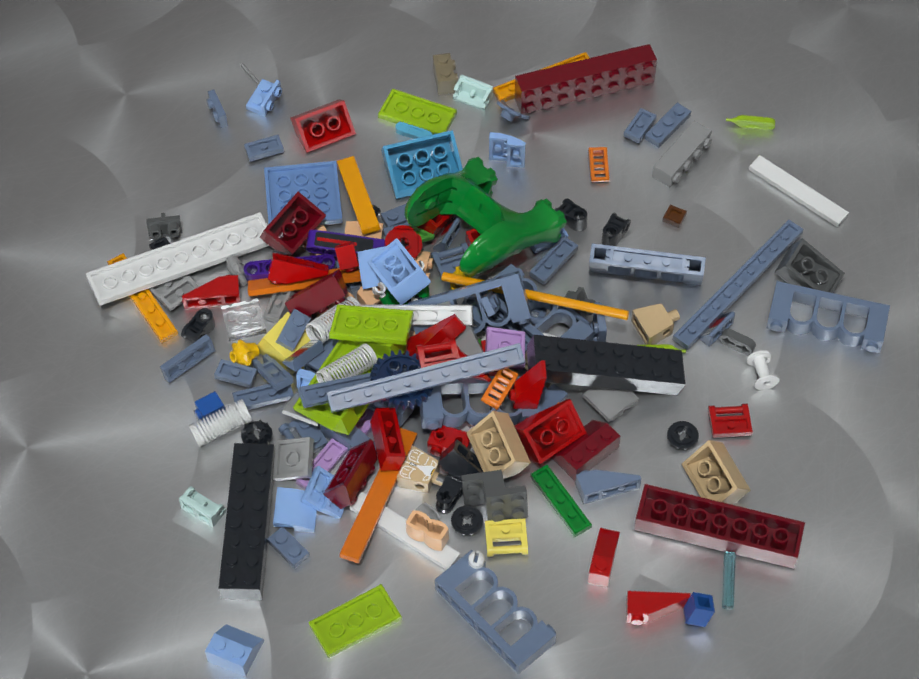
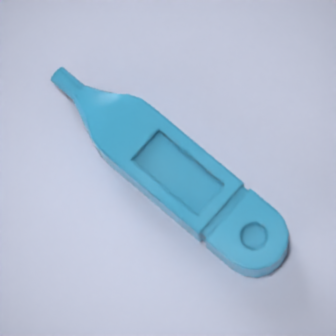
[395,122,433,139]

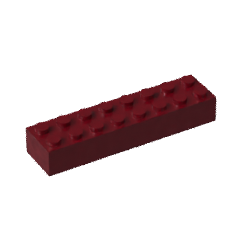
[515,44,657,114]
[634,484,805,569]

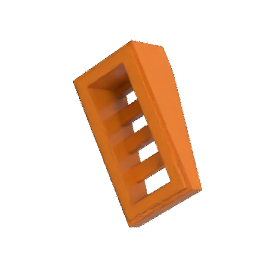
[588,147,610,182]
[481,368,519,410]

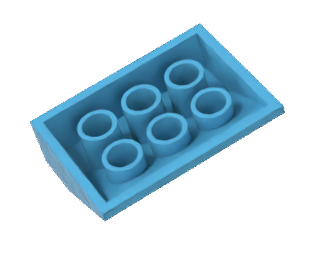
[381,130,463,199]

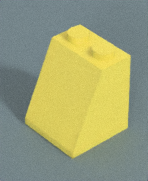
[257,312,311,375]

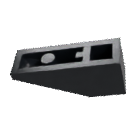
[438,439,483,479]

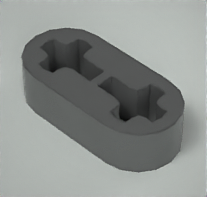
[719,328,756,355]

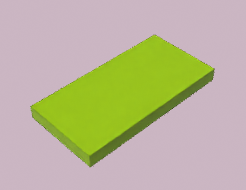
[378,88,457,135]
[329,305,414,345]
[309,584,402,658]

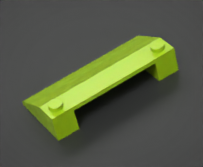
[293,340,406,435]

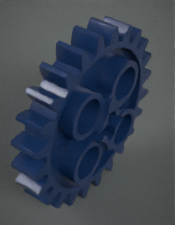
[370,350,434,411]

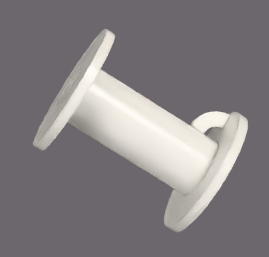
[746,350,779,390]

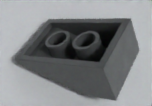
[775,238,845,293]

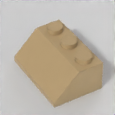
[467,411,531,479]
[682,440,751,504]

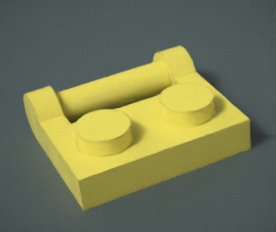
[485,518,528,557]

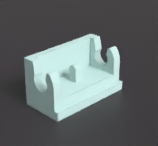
[453,74,493,111]
[179,486,226,527]

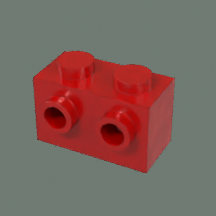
[427,425,472,456]

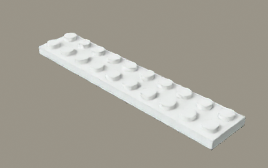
[86,212,269,306]

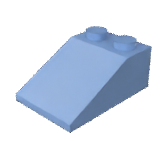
[367,238,431,305]

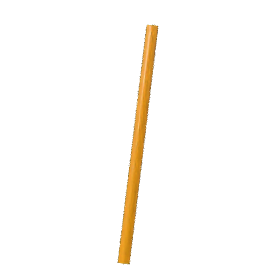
[441,272,629,320]

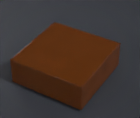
[662,205,687,228]

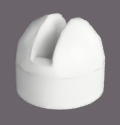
[468,551,485,569]

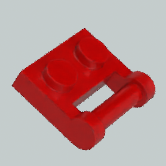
[416,339,459,368]
[708,403,753,438]

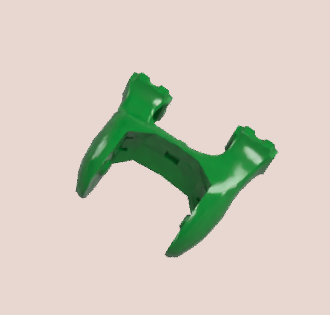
[404,157,567,277]

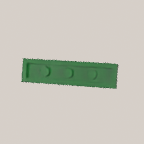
[530,465,592,537]

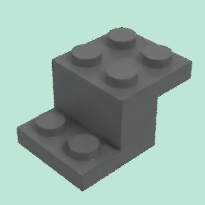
[461,470,528,522]

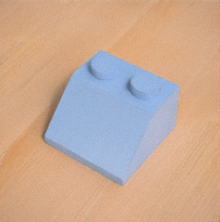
[205,624,264,677]

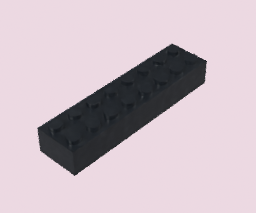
[527,335,686,395]
[218,443,275,600]

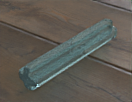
[722,551,736,610]

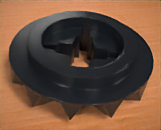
[241,419,273,444]
[667,421,699,451]
[451,505,483,536]

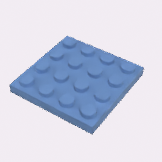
[264,161,343,225]

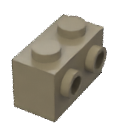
[433,53,458,96]

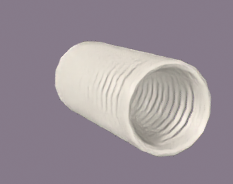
[306,296,360,344]
[316,344,377,383]
[189,399,253,447]

